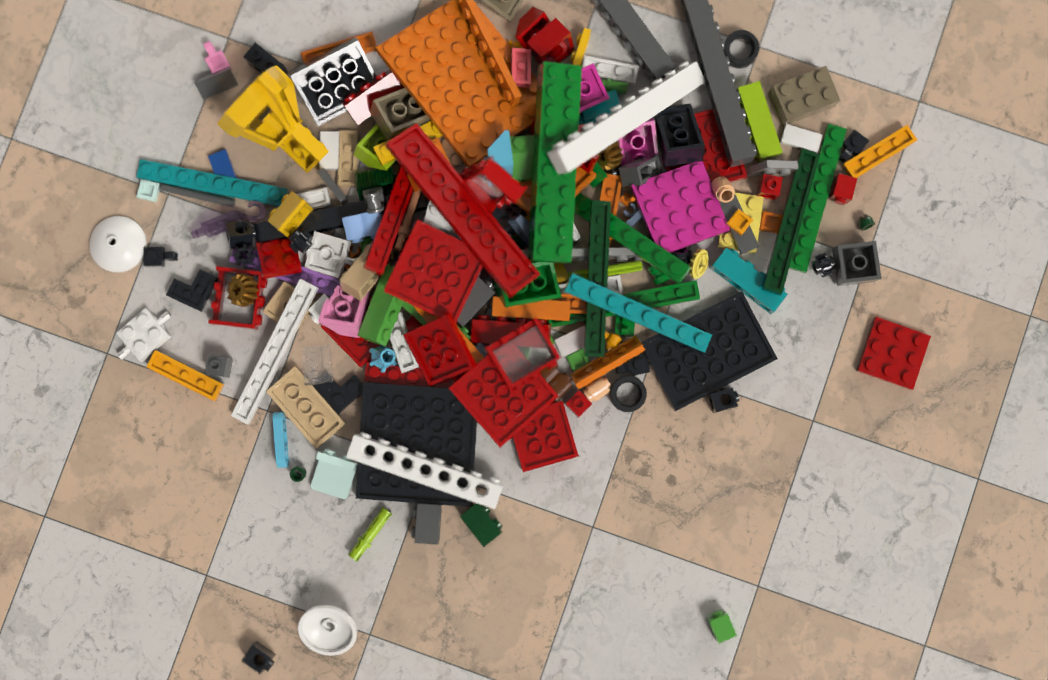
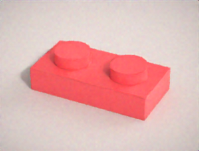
[511,48,531,88]

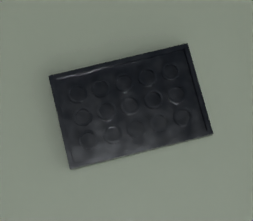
[641,291,778,412]

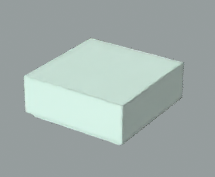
[136,179,161,202]

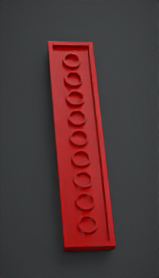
[386,123,540,298]

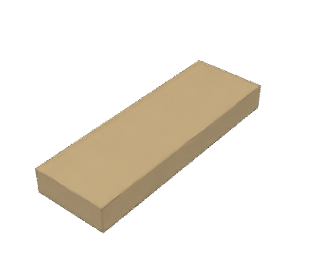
[337,130,359,187]

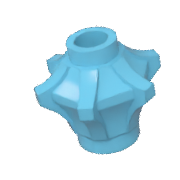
[369,345,396,372]

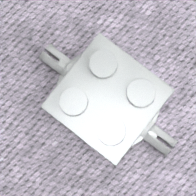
[305,231,355,278]
[117,308,172,362]

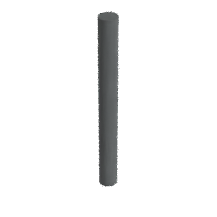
[160,183,236,208]

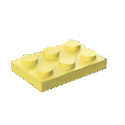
[717,193,764,254]

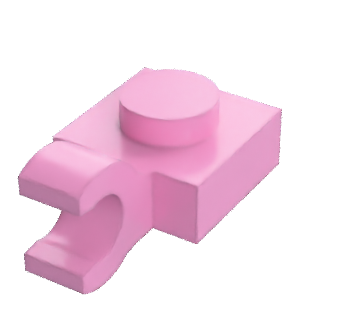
[203,41,231,74]

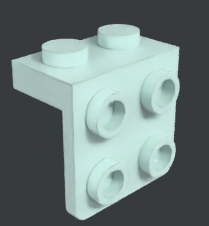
[311,449,358,499]

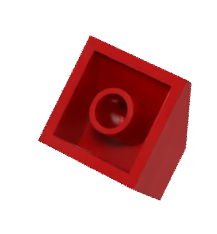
[527,18,575,65]

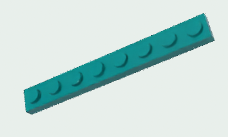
[136,159,289,207]
[563,273,712,353]

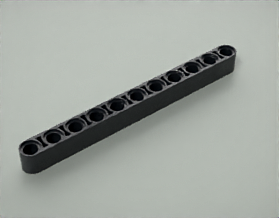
[254,190,430,243]

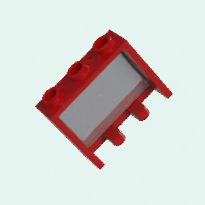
[459,156,528,213]
[208,266,268,330]
[484,317,561,390]

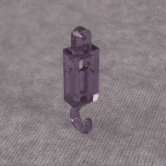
[191,201,266,239]

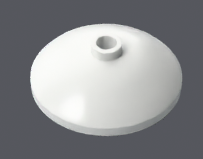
[89,216,147,273]
[298,605,357,655]

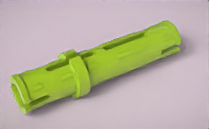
[348,507,392,562]

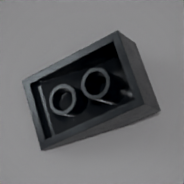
[654,103,705,167]

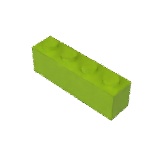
[736,81,783,163]

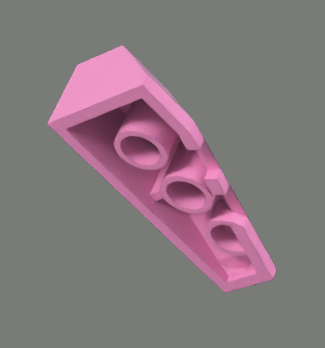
[318,284,371,338]

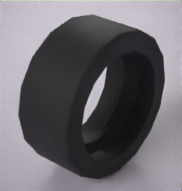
[723,30,760,69]
[610,376,647,412]

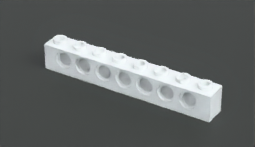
[346,432,503,509]

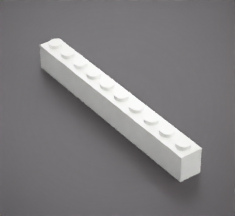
[547,61,706,174]

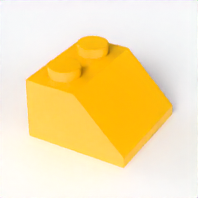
[268,191,313,238]

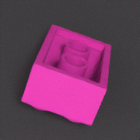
[579,63,609,113]
[616,118,658,166]

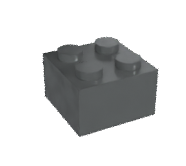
[832,241,882,286]

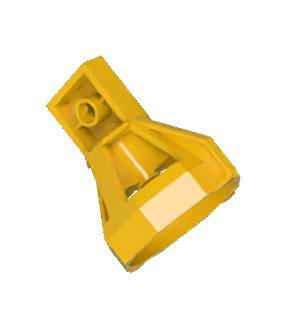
[217,66,329,173]

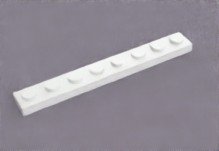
[231,279,319,425]

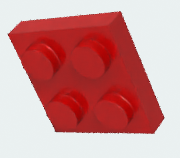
[256,238,302,279]

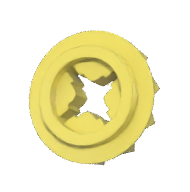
[689,249,709,279]

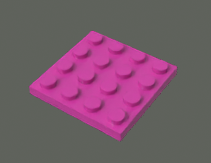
[630,161,730,253]

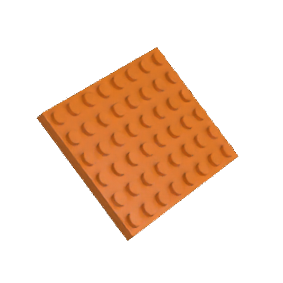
[375,0,537,168]

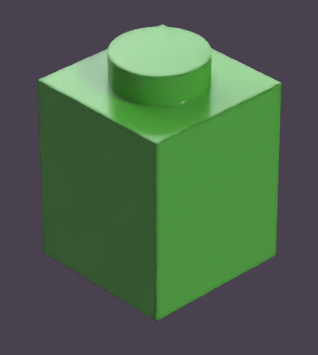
[707,610,737,644]

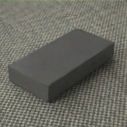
[194,67,238,100]
[317,168,348,205]

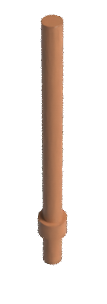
[394,190,421,251]

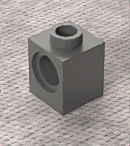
[205,354,233,378]

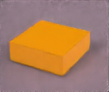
[726,208,753,236]

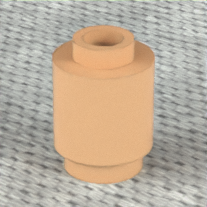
[711,176,735,203]
[582,376,611,402]

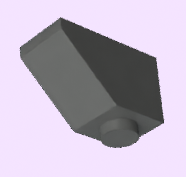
[619,154,663,186]

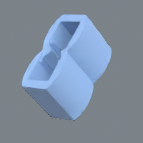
[342,212,382,243]

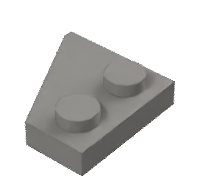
[745,160,798,176]

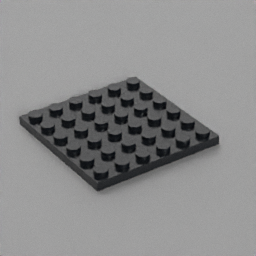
[355,382,477,507]

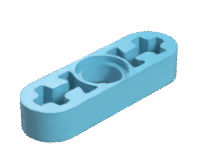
[273,412,289,468]

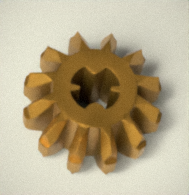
[597,141,624,170]
[226,274,259,307]

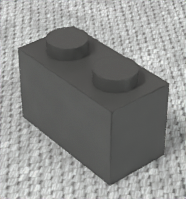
[411,503,442,545]

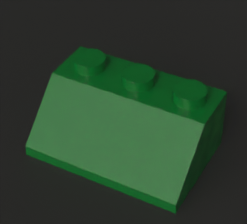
[493,262,561,308]

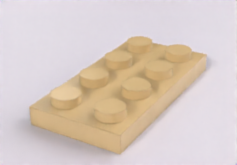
[266,366,346,449]

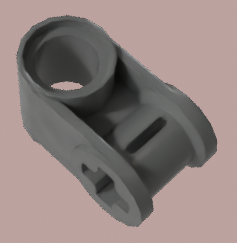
[363,186,385,214]

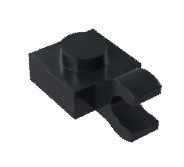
[839,129,870,163]
[143,247,178,267]
[615,354,650,376]

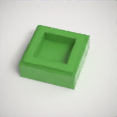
[566,348,590,372]

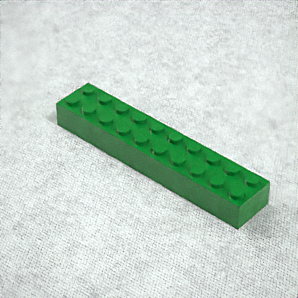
[528,61,582,264]

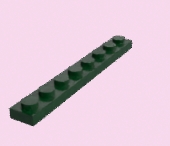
[762,148,820,296]
[583,200,611,357]

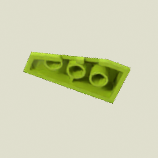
[354,124,396,171]

